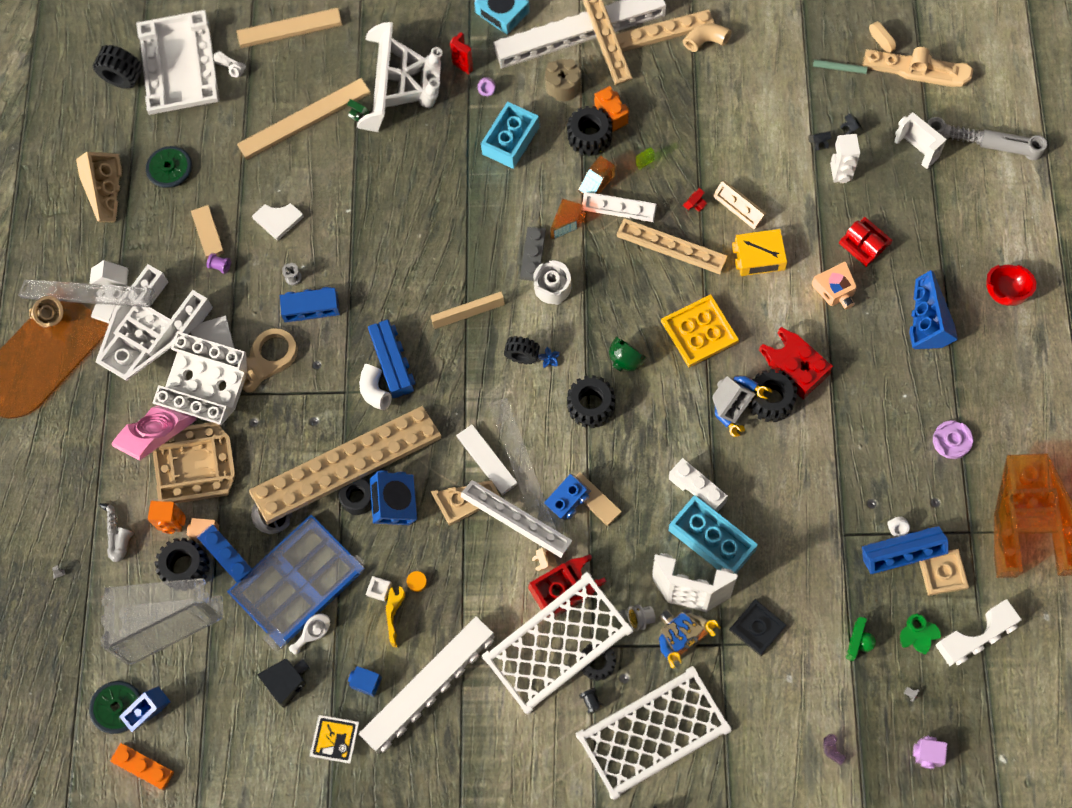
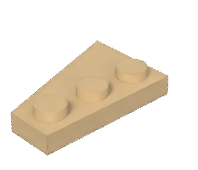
[431,480,501,526]

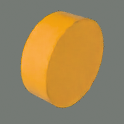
[407,571,427,592]

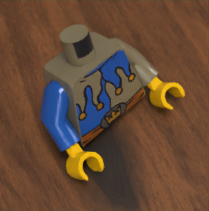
[659,609,721,668]

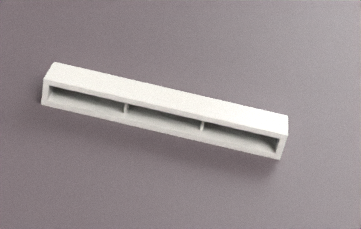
[359,616,494,754]

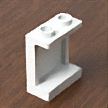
[894,112,947,169]

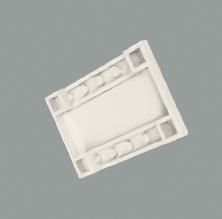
[137,10,219,115]

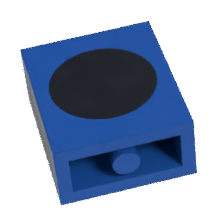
[370,470,417,525]

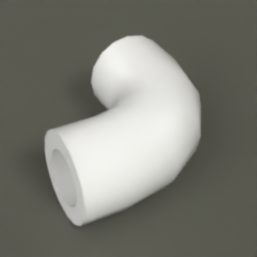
[359,364,392,410]

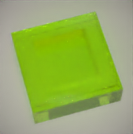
[636,147,655,170]

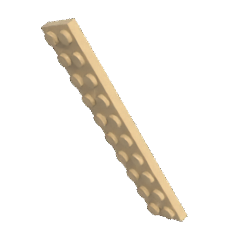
[249,406,441,524]

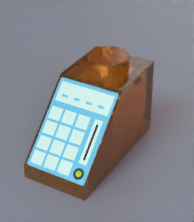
[578,155,615,195]
[550,199,586,239]

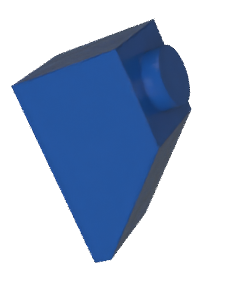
[120,686,170,732]

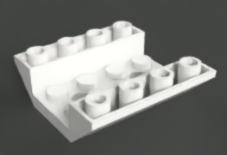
[153,331,247,425]
[652,553,737,612]

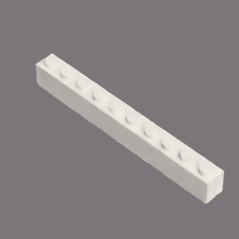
[494,0,666,69]

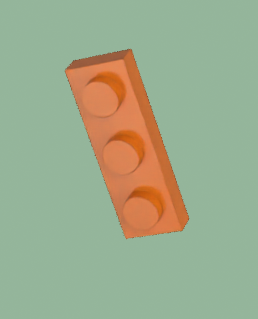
[110,743,174,791]

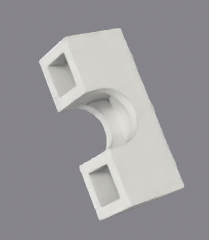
[830,134,860,183]
[669,458,728,512]

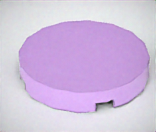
[933,420,973,459]

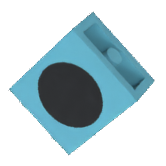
[475,0,530,35]

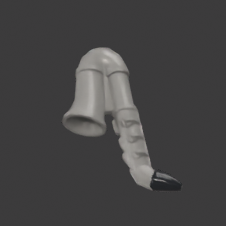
[99,503,134,562]

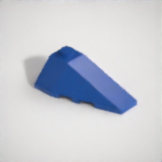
[909,270,958,349]

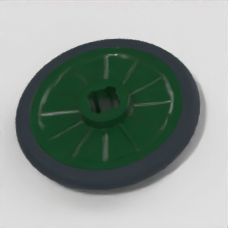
[146,146,192,188]
[89,681,141,734]

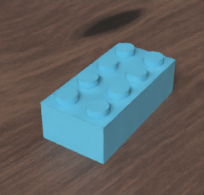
[669,495,758,574]

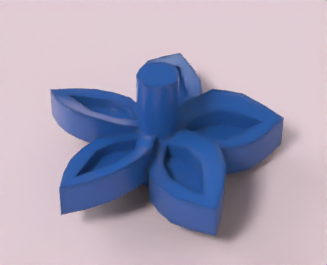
[538,347,560,368]

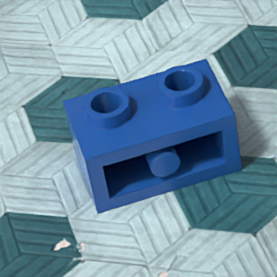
[544,474,591,520]

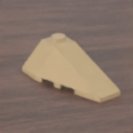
[76,152,122,222]

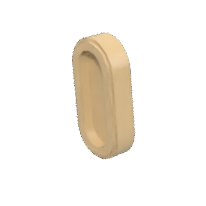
[869,22,896,53]

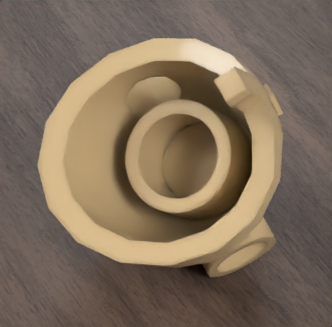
[29,296,63,328]

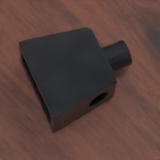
[257,658,310,708]

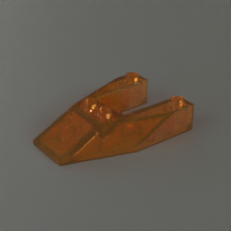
[994,454,1072,578]

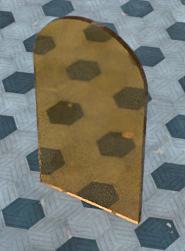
[0,287,109,419]

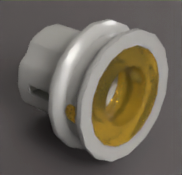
[628,604,655,632]

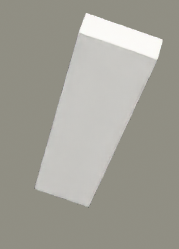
[581,192,657,222]
[456,425,518,496]

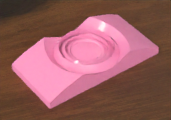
[112,405,196,460]

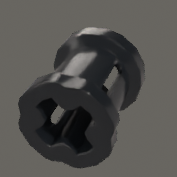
[579,688,604,715]

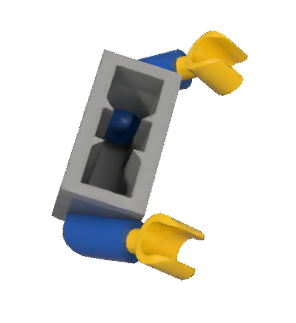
[712,376,772,437]

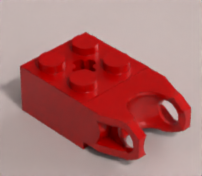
[759,327,833,400]
[528,554,606,622]

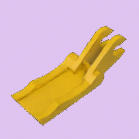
[386,586,405,648]

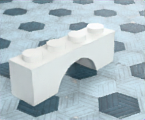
[935,599,1021,666]

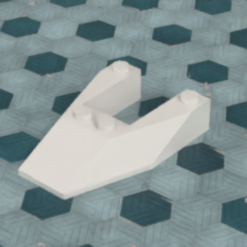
[96,264,213,381]

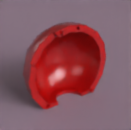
[986,265,1037,306]

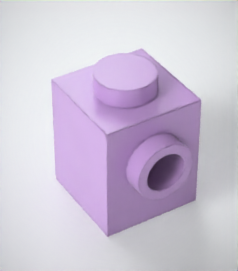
[913,736,947,769]

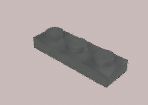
[520,227,546,281]

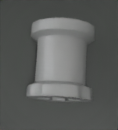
[282,263,302,286]

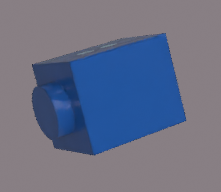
[348,666,382,697]

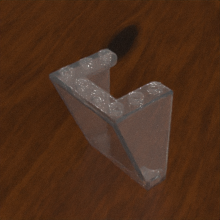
[101,578,223,665]

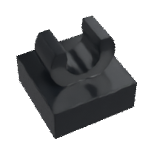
[840,113,865,136]
[808,131,832,151]

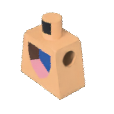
[812,262,856,310]

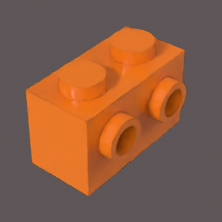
[594,86,629,131]
[147,501,186,534]

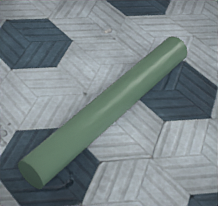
[813,59,868,74]

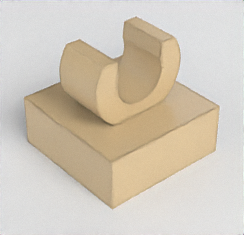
[532,548,558,571]

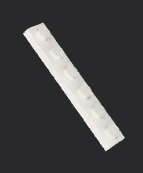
[460,480,572,558]

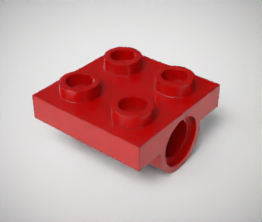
[839,217,893,267]

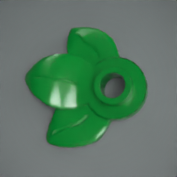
[900,614,941,654]

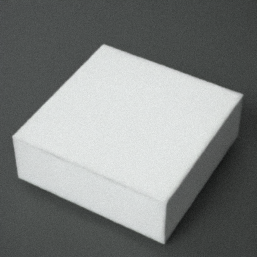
[366,576,392,602]

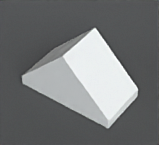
[90,260,128,287]

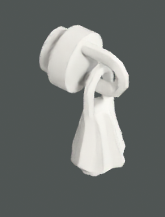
[213,51,246,77]

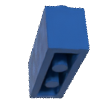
[280,287,340,323]
[196,524,252,582]

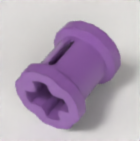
[207,253,231,274]

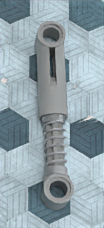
[927,117,1047,160]

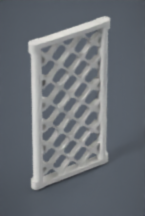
[482,572,633,715]
[576,666,732,800]

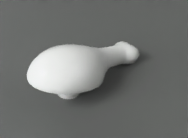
[289,614,330,654]

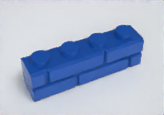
[368,320,416,399]
[862,526,949,574]

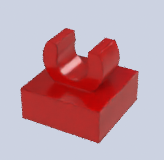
[683,188,707,211]

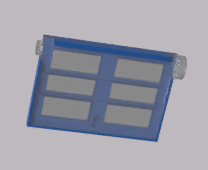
[227,515,365,652]

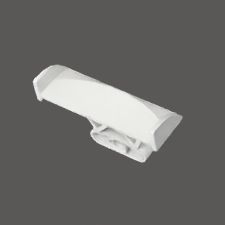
[357,22,442,132]

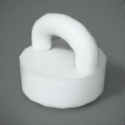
[888,517,910,537]

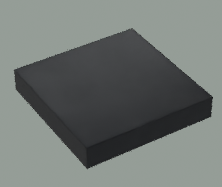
[729,599,787,657]

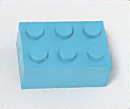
[481,102,540,169]

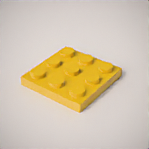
[661,294,739,368]

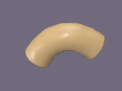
[683,23,731,52]

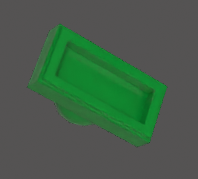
[845,617,876,661]

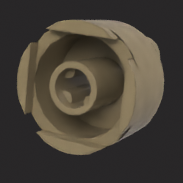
[545,59,581,101]

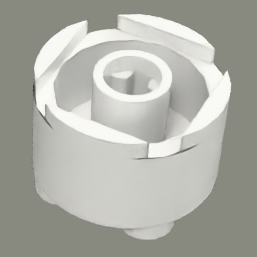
[533,260,571,305]

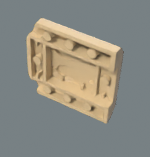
[153,422,235,504]

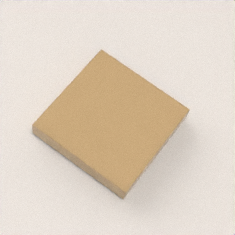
[919,549,969,596]

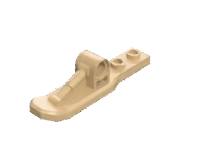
[863,47,973,87]

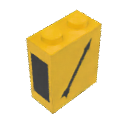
[732,229,787,276]

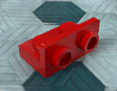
[450,32,473,74]

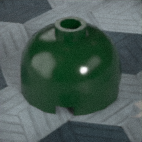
[609,336,647,372]

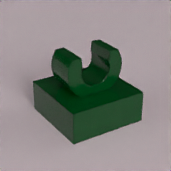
[347,99,370,122]

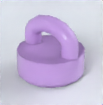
[478,77,495,96]

